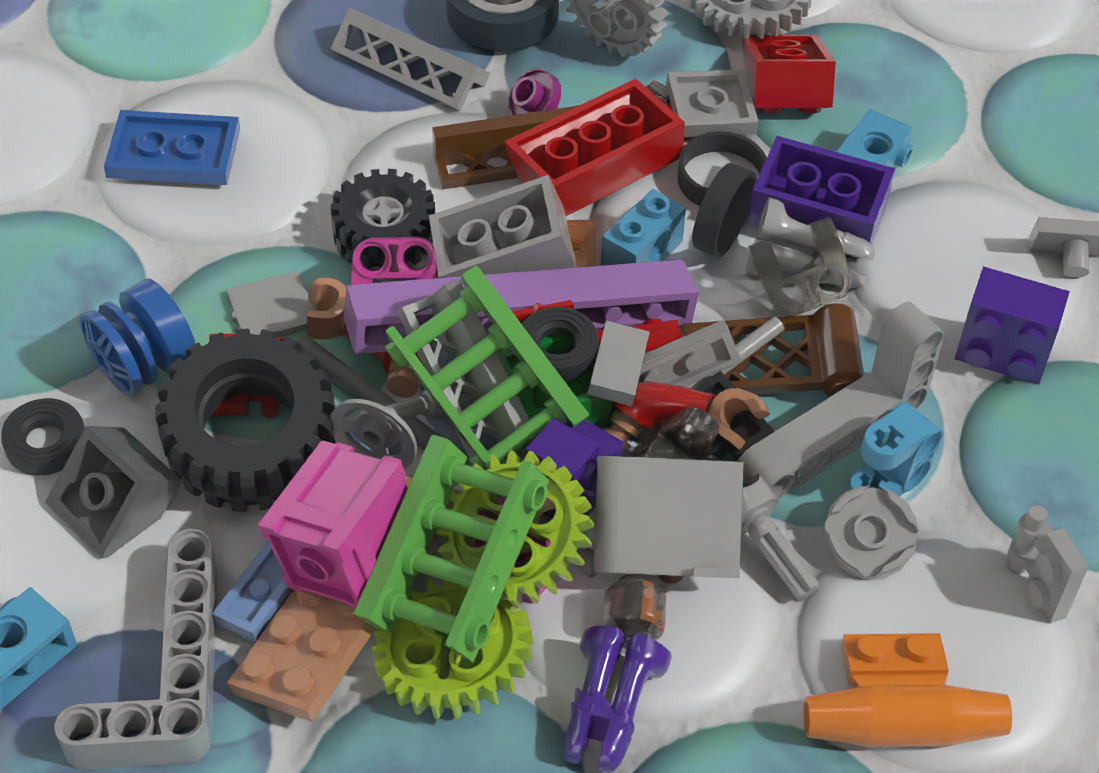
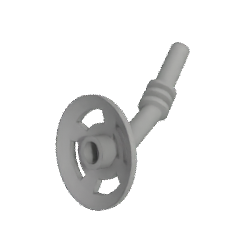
[330,390,477,469]

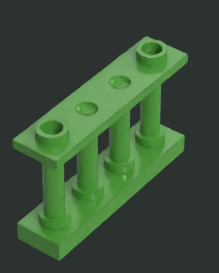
[384,264,589,470]
[354,435,549,662]

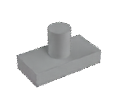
[1029,217,1099,278]

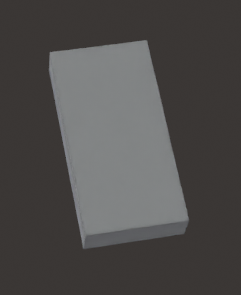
[587,320,649,406]

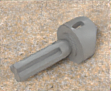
[741,472,821,601]

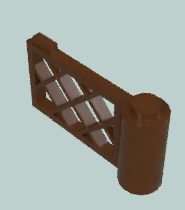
[683,303,865,396]

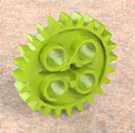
[436,450,594,608]
[372,579,534,719]

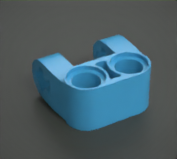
[846,402,943,496]

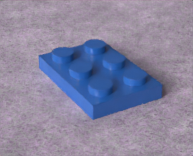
[104,110,240,185]

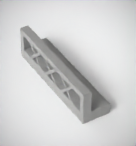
[331,7,490,111]
[397,279,532,464]

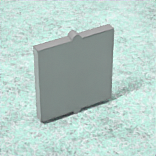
[227,271,314,337]

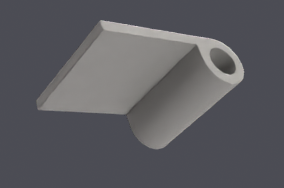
[593,456,744,578]

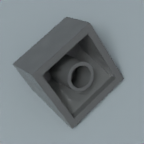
[45,426,182,558]

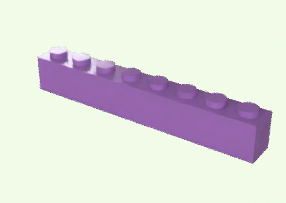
[344,260,699,354]

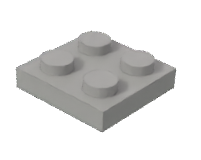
[666,69,759,137]

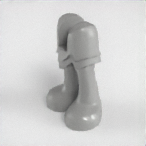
[746,197,875,288]

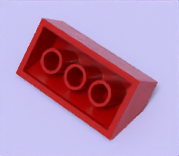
[505,78,685,216]

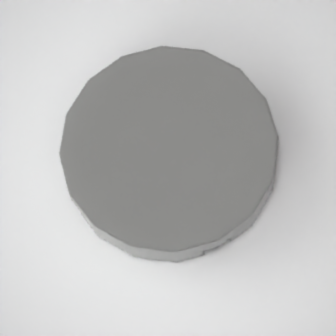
[823,486,918,580]

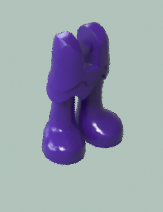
[564,625,672,773]

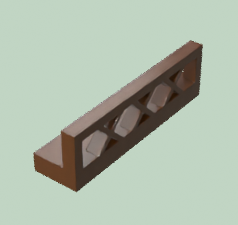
[432,105,579,190]

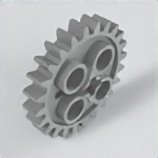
[566,0,668,57]
[691,0,811,39]

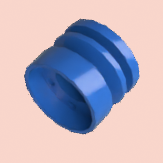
[79,278,196,396]

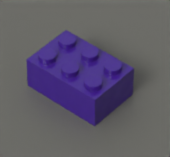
[747,136,895,244]

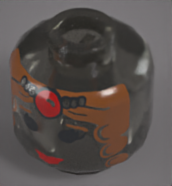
[603,574,666,649]

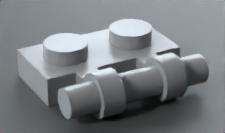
[1007,505,1089,623]

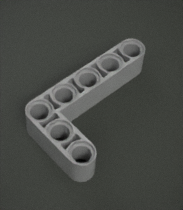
[737,302,944,500]
[54,528,218,769]

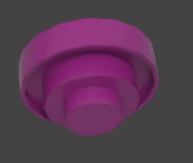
[508,68,561,115]

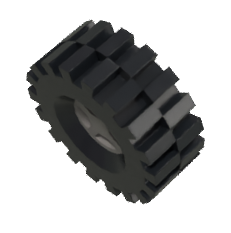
[330,168,436,269]

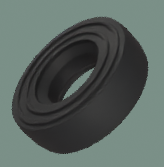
[522,307,599,382]
[1,398,85,475]

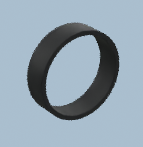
[677,131,766,206]
[692,163,757,258]

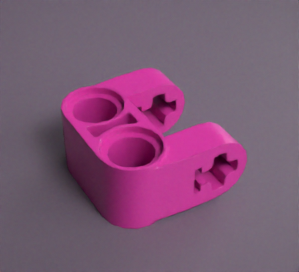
[351,237,438,285]

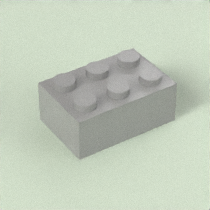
[429,175,577,278]

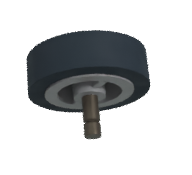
[446,0,559,50]

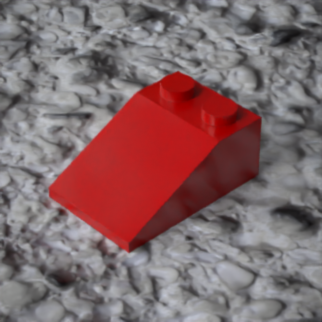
[742,34,836,113]

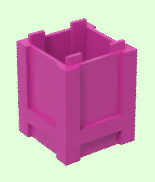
[257,441,408,609]

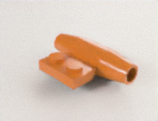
[803,633,1012,747]

